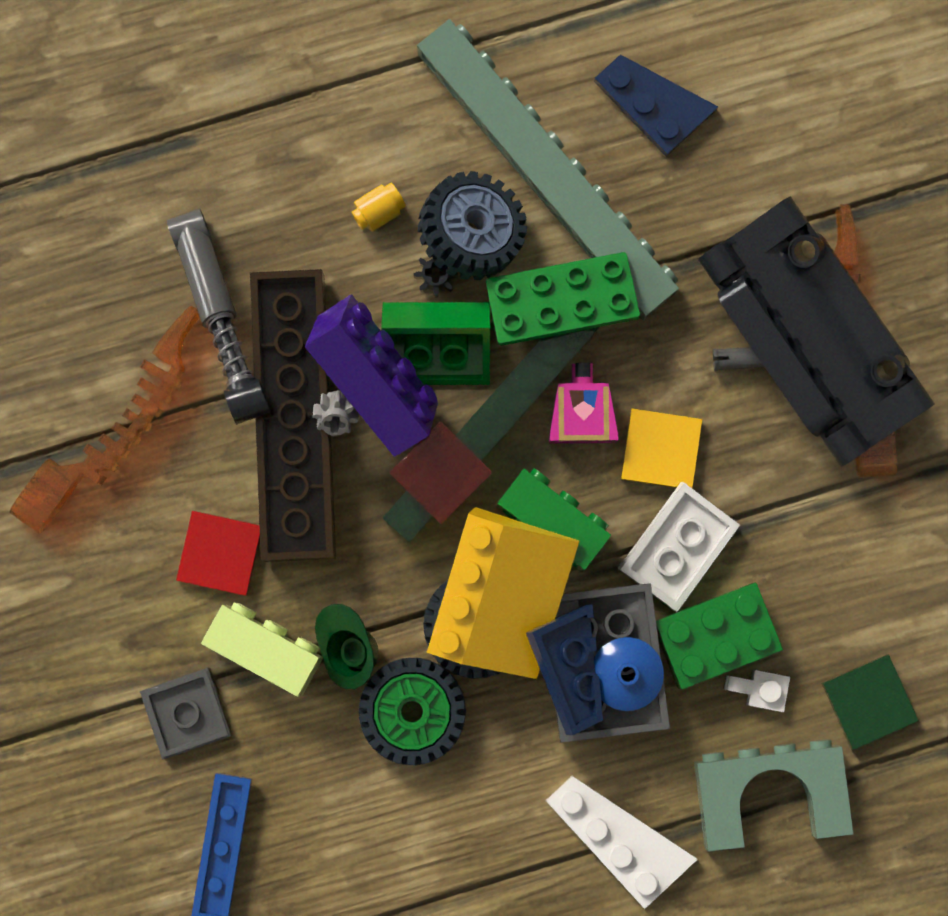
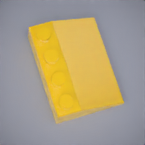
[427,507,580,679]

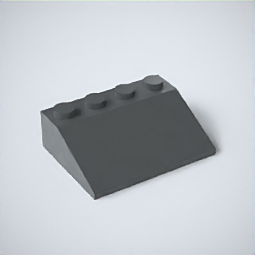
[555,583,670,743]

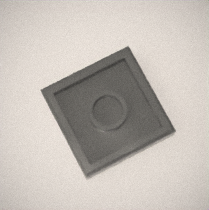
[140,668,232,760]

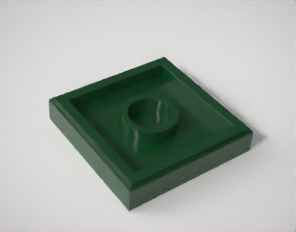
[821,654,919,750]

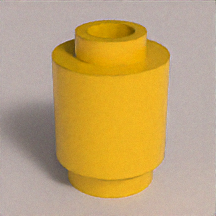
[351,183,406,232]

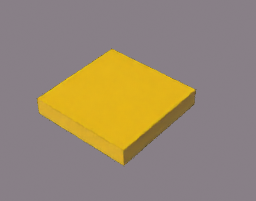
[621,408,702,488]

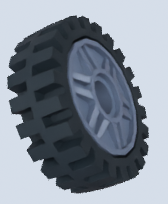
[418,171,527,280]

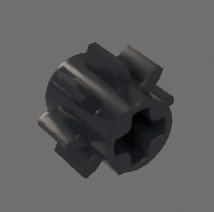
[413,256,458,298]

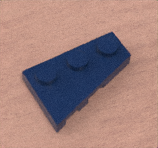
[594,54,718,157]
[526,604,603,735]

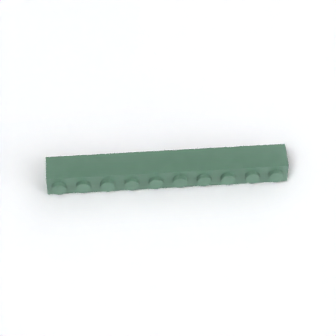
[417,19,679,321]

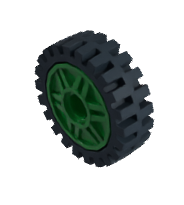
[359,658,466,765]

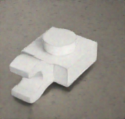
[724,670,790,712]

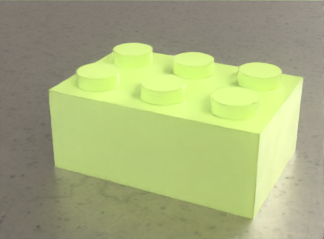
[201,602,323,697]

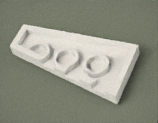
[546,776,698,909]

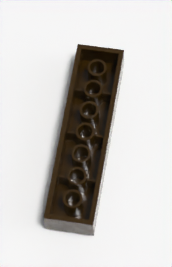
[250,269,336,562]

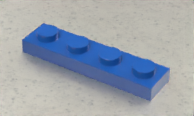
[191,773,252,916]

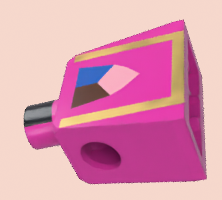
[549,363,618,444]

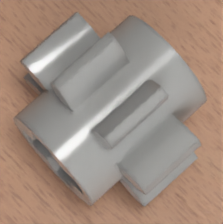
[313,390,359,436]

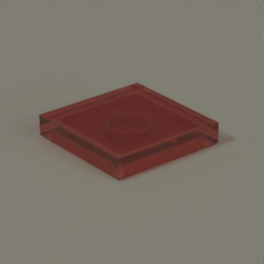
[389,421,493,524]

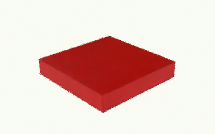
[176,511,260,596]

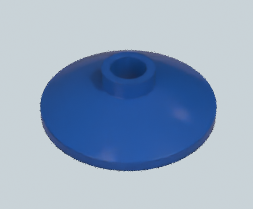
[594,637,664,711]

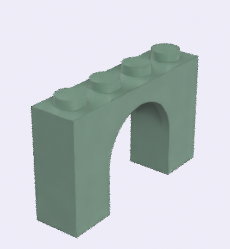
[694,739,853,852]

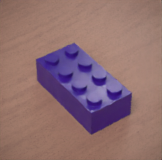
[305,294,438,457]

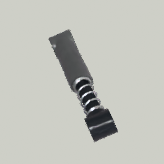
[166,208,271,425]

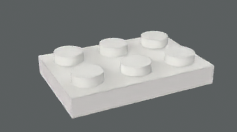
[618,482,740,612]

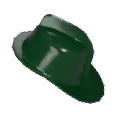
[315,604,379,689]

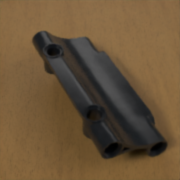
[698,196,935,467]

